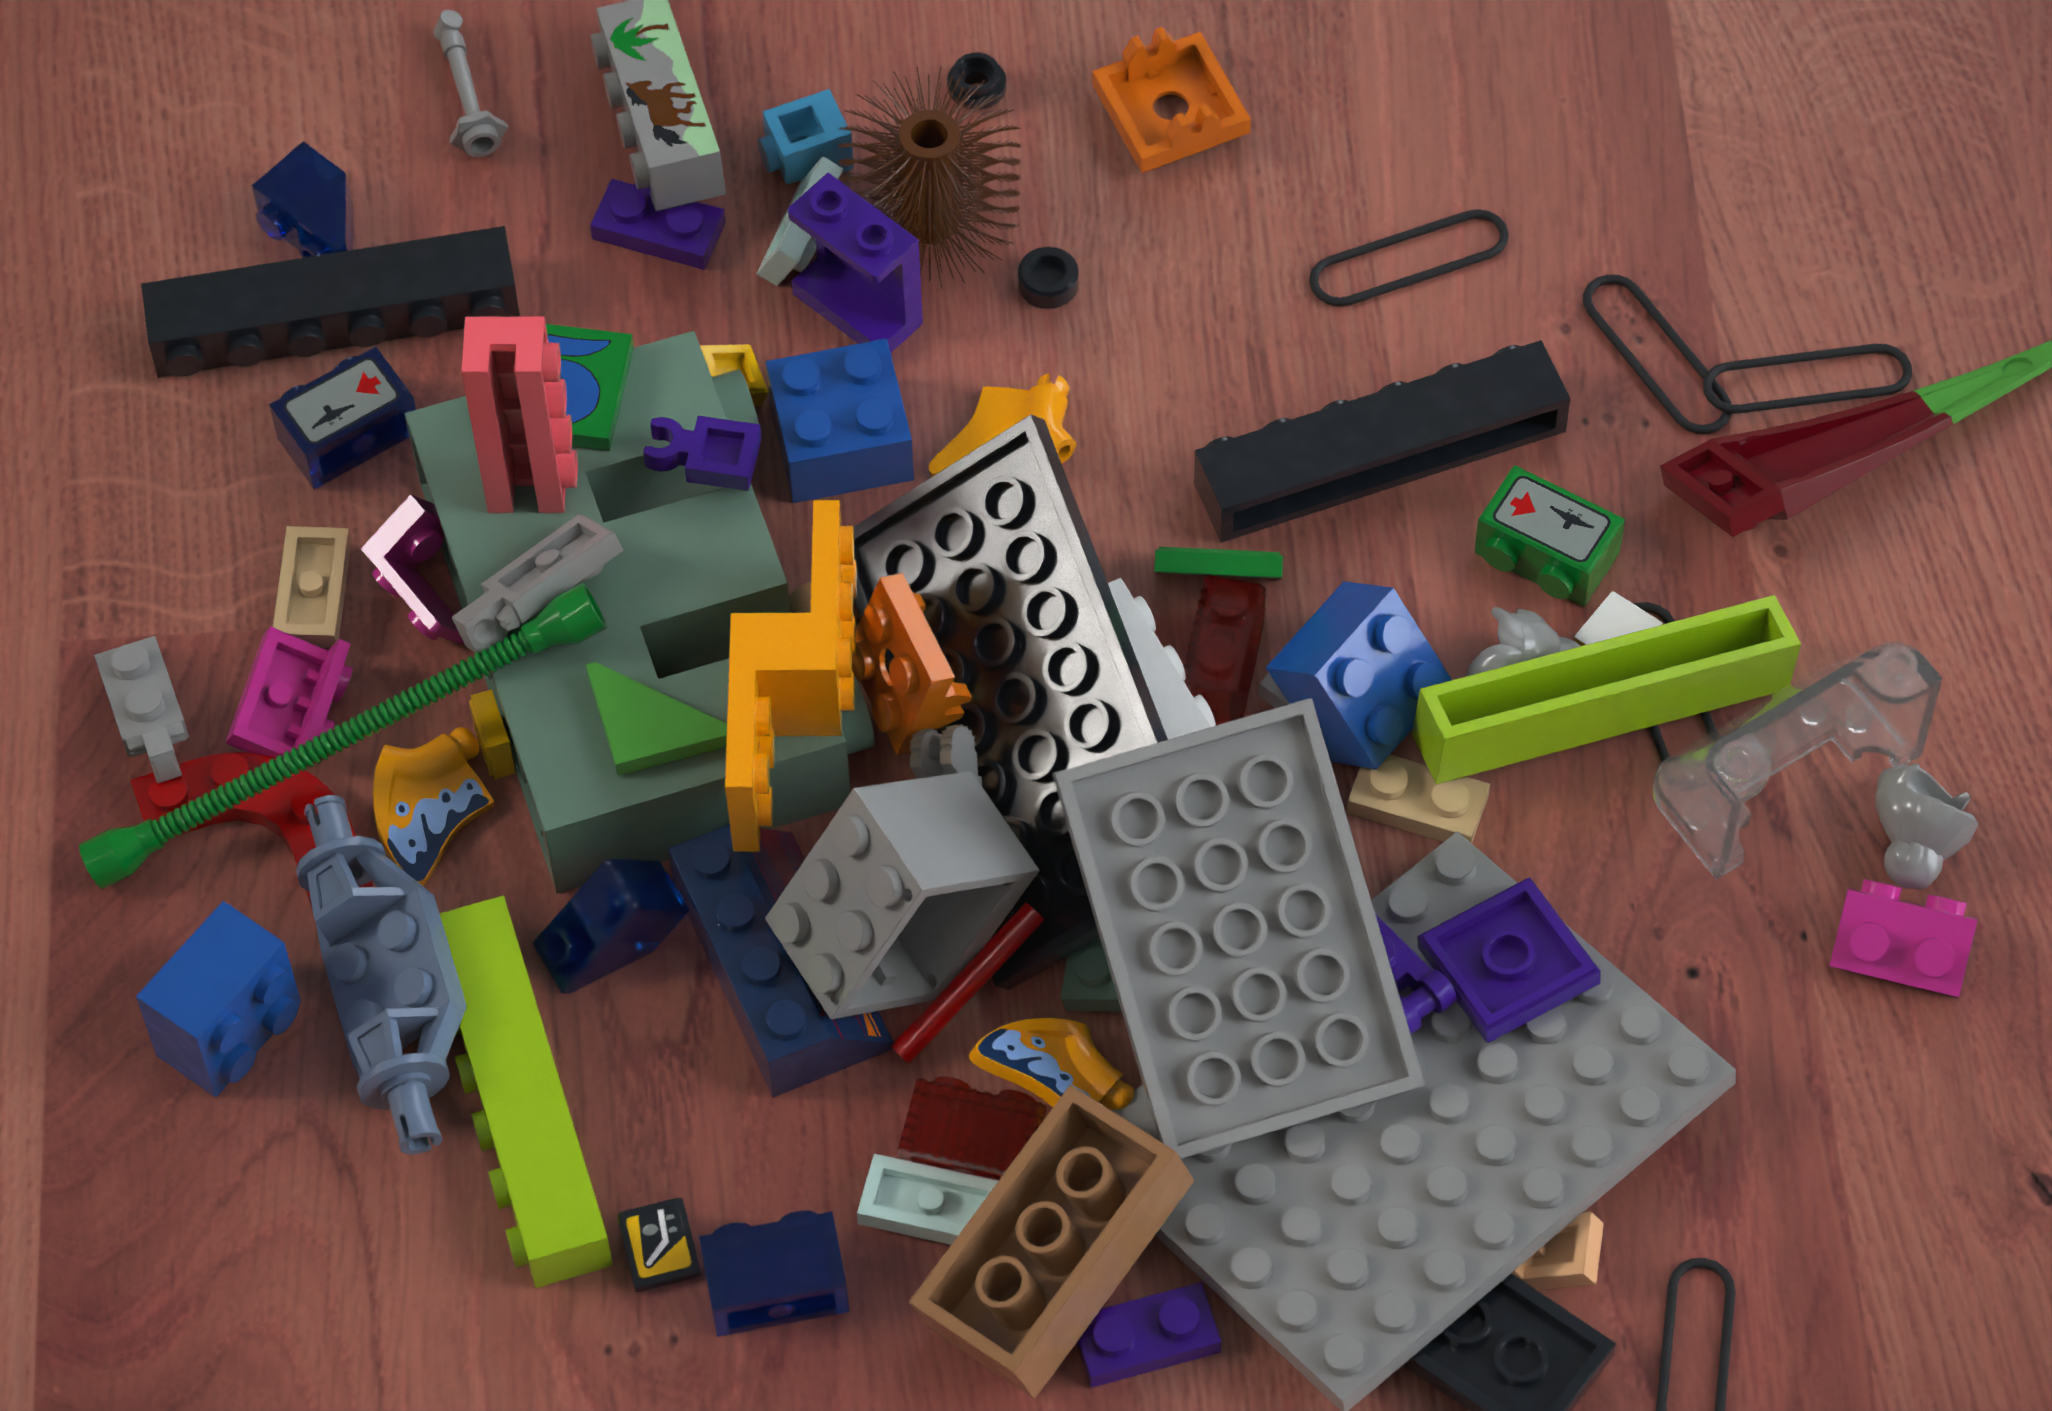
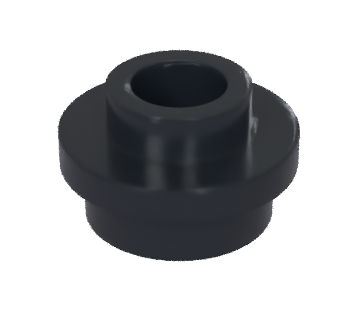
[947,52,1006,110]

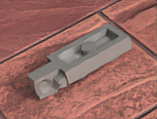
[452,514,624,654]
[94,636,189,784]

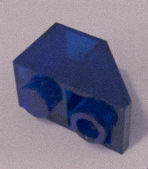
[252,141,353,258]
[532,859,690,993]

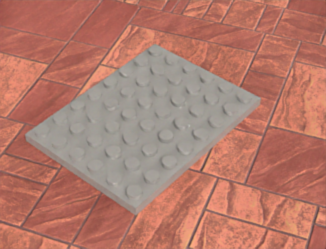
[1111,831,1736,1411]

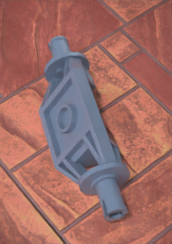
[295,795,467,1155]

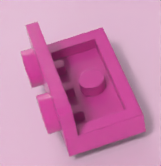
[225,626,353,757]
[1829,879,1978,997]

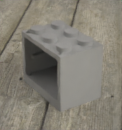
[765,771,1039,1019]

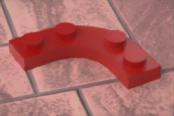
[130,752,373,908]

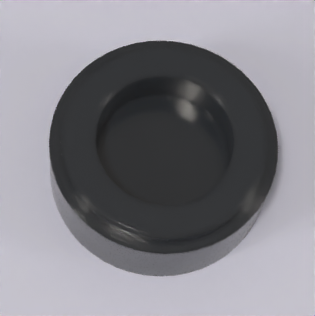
[1018,247,1079,309]

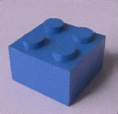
[765,338,914,503]
[1266,581,1452,770]
[136,901,301,1098]

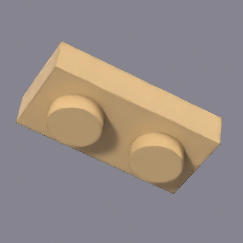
[273,526,352,648]
[1347,755,1490,843]

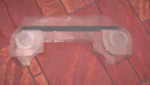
[1652,642,1942,880]

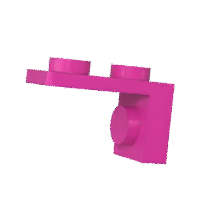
[361,495,464,644]

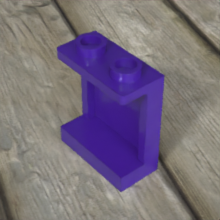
[788,173,923,353]

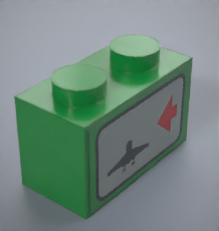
[1474,465,1625,607]

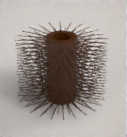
[837,66,1021,289]

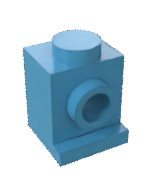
[757,89,854,185]

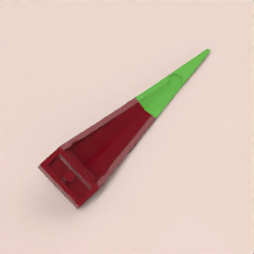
[1660,340,2052,537]

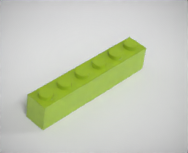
[1412,595,1801,784]
[439,895,613,1288]

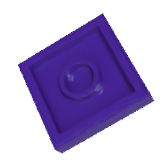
[1417,877,1601,1044]

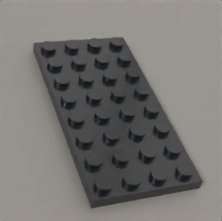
[854,414,1168,990]

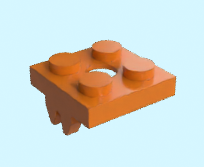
[1092,27,1251,173]
[852,573,972,755]

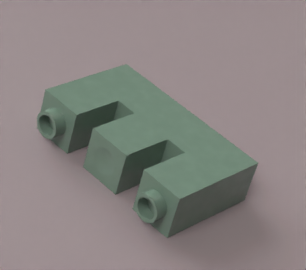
[405,331,875,894]

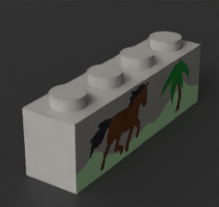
[590,0,726,211]

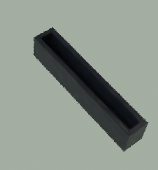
[141,226,520,378]
[1194,340,1571,543]

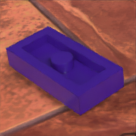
[590,178,726,270]
[1076,1282,1222,1388]

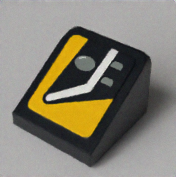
[617,1198,701,1293]

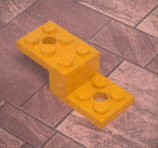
[725,500,857,852]

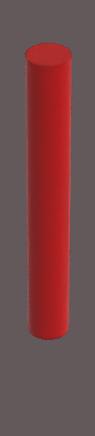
[891,902,1045,1064]

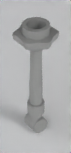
[433,10,508,157]

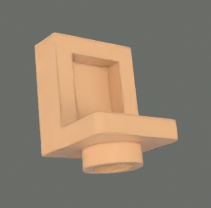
[1512,1212,1604,1290]

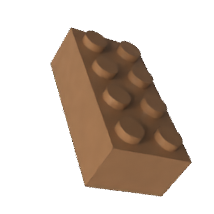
[909,1085,1194,1399]

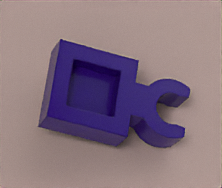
[643,416,761,491]

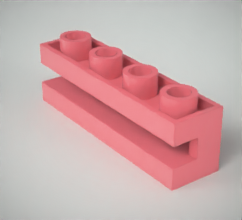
[461,317,578,513]

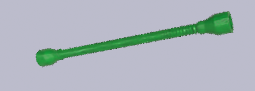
[79,583,607,889]

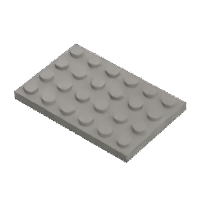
[1052,698,1425,1159]

